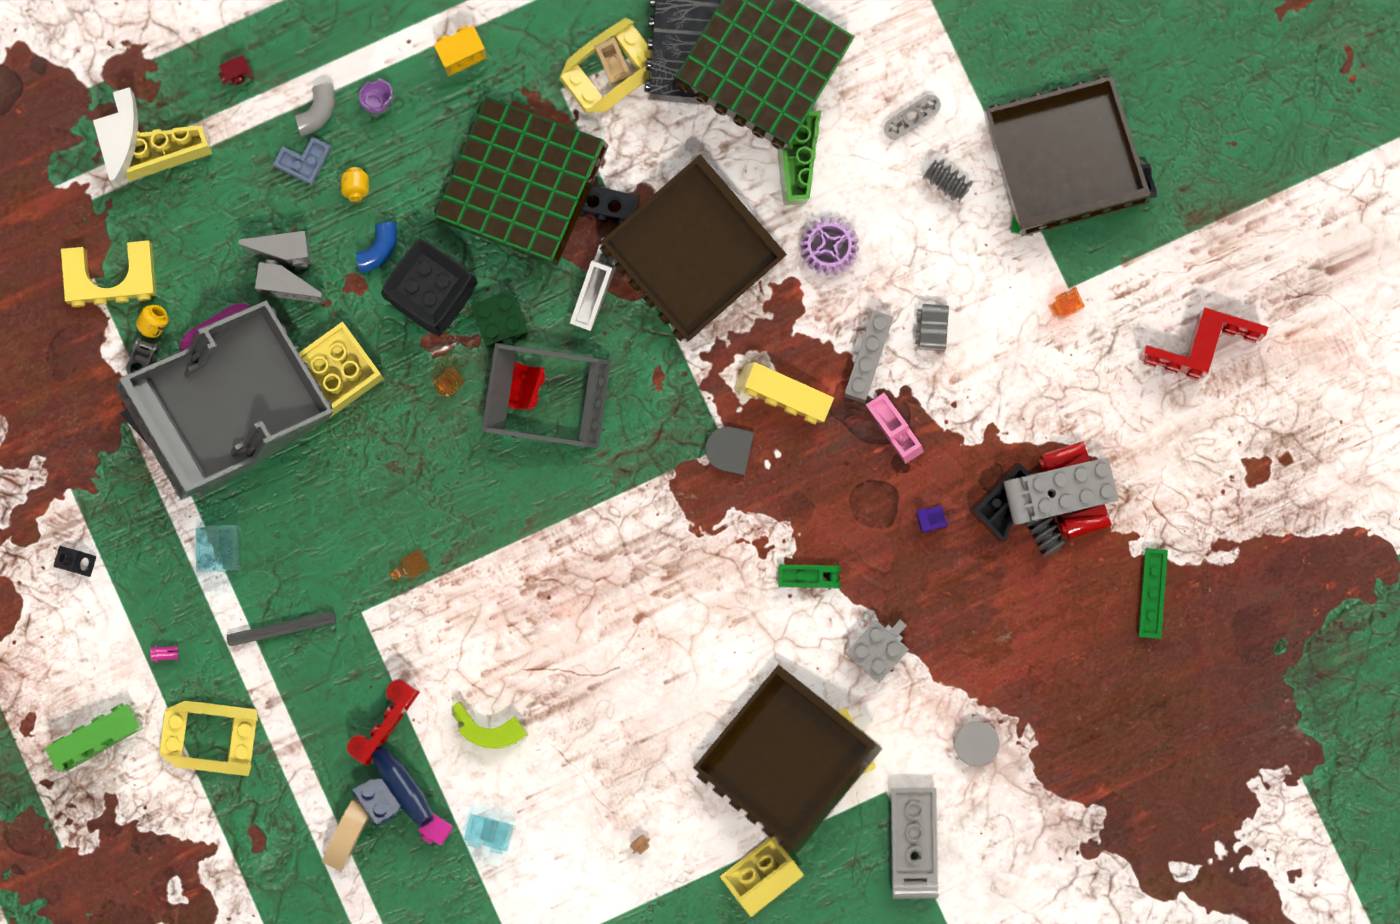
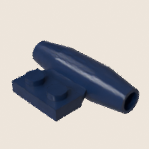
[352,747,434,828]

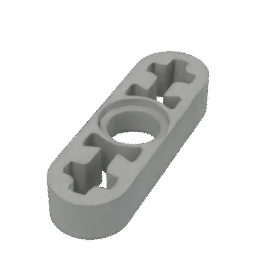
[884,95,941,140]

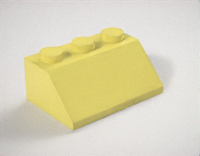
[720,836,804,917]

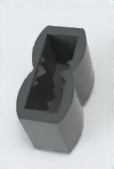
[915,304,949,352]

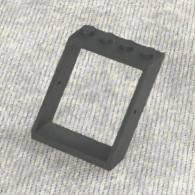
[482,343,611,448]

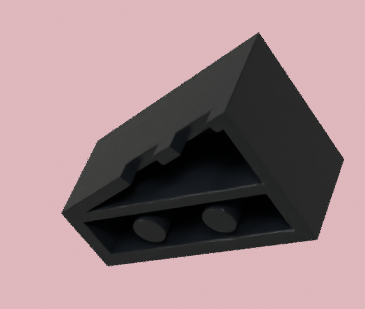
[969,463,1031,542]

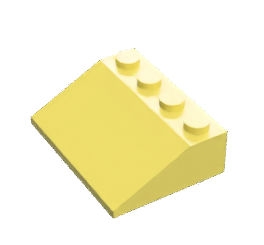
[299,322,384,431]

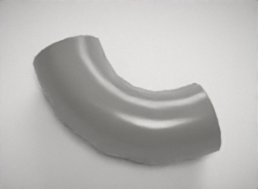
[295,83,335,136]

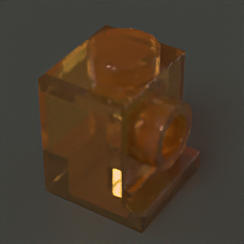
[1048,287,1085,321]
[431,365,466,396]

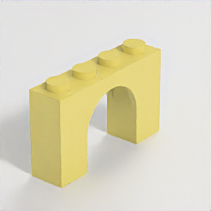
[61,241,157,307]

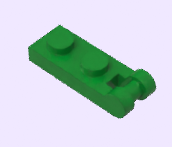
[778,565,841,589]

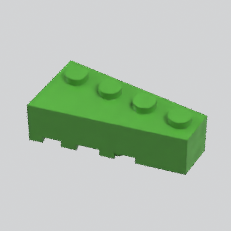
[778,110,822,206]
[44,703,143,773]

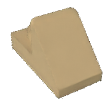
[594,37,631,84]

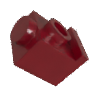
[218,55,255,86]

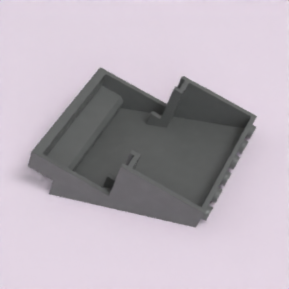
[115,300,333,500]

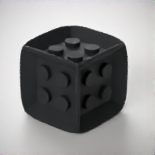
[381,238,478,337]

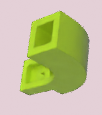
[451,702,528,749]

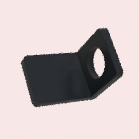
[53,546,96,577]

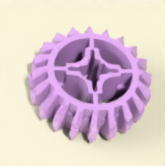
[800,216,859,276]

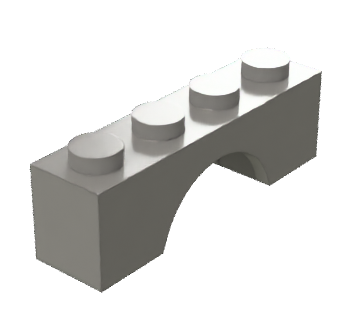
[844,310,894,404]

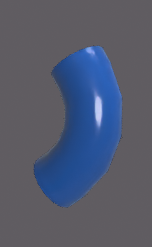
[356,222,397,273]

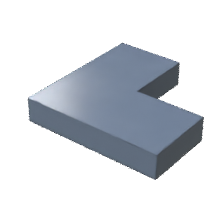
[272,137,332,186]

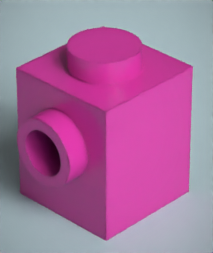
[418,812,454,846]

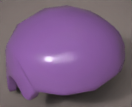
[359,79,393,114]

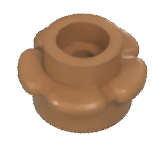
[629,834,650,855]

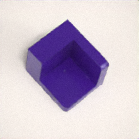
[916,506,948,534]

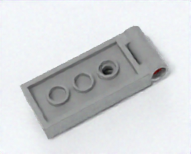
[1004,457,1119,525]
[891,788,938,899]

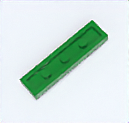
[1138,548,1168,639]

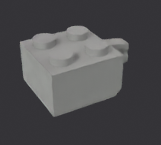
[845,620,909,684]

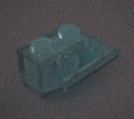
[195,525,241,573]

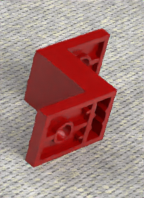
[1139,307,1269,380]

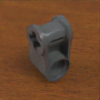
[126,337,160,375]

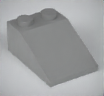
[239,231,313,269]
[255,260,326,304]

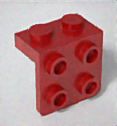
[508,362,545,410]

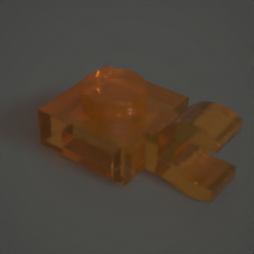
[390,549,430,582]

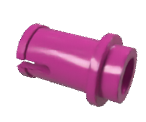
[150,645,179,663]

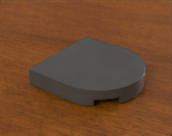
[706,427,754,476]

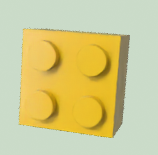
[434,25,487,77]

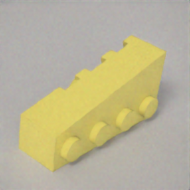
[125,126,213,182]
[734,362,834,425]

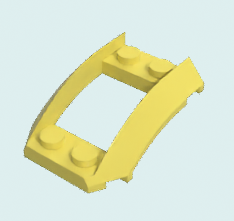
[559,18,651,113]
[159,701,258,776]

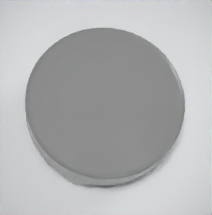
[954,721,999,766]

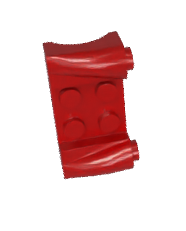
[1038,441,1112,540]
[347,679,420,766]

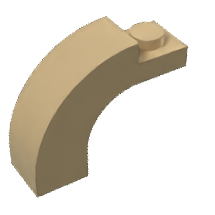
[322,798,369,872]

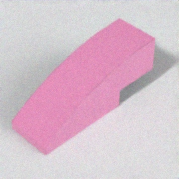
[866,393,924,464]

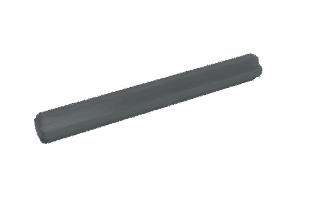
[227,612,336,646]

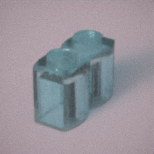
[464,814,515,854]

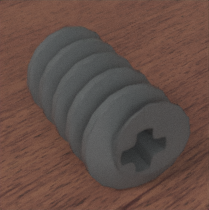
[923,159,973,203]
[1026,516,1065,559]

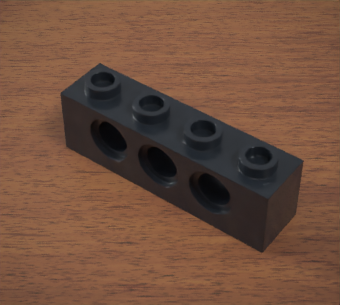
[579,185,640,225]

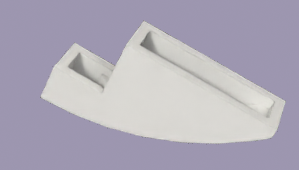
[93,87,138,187]
[570,237,616,331]

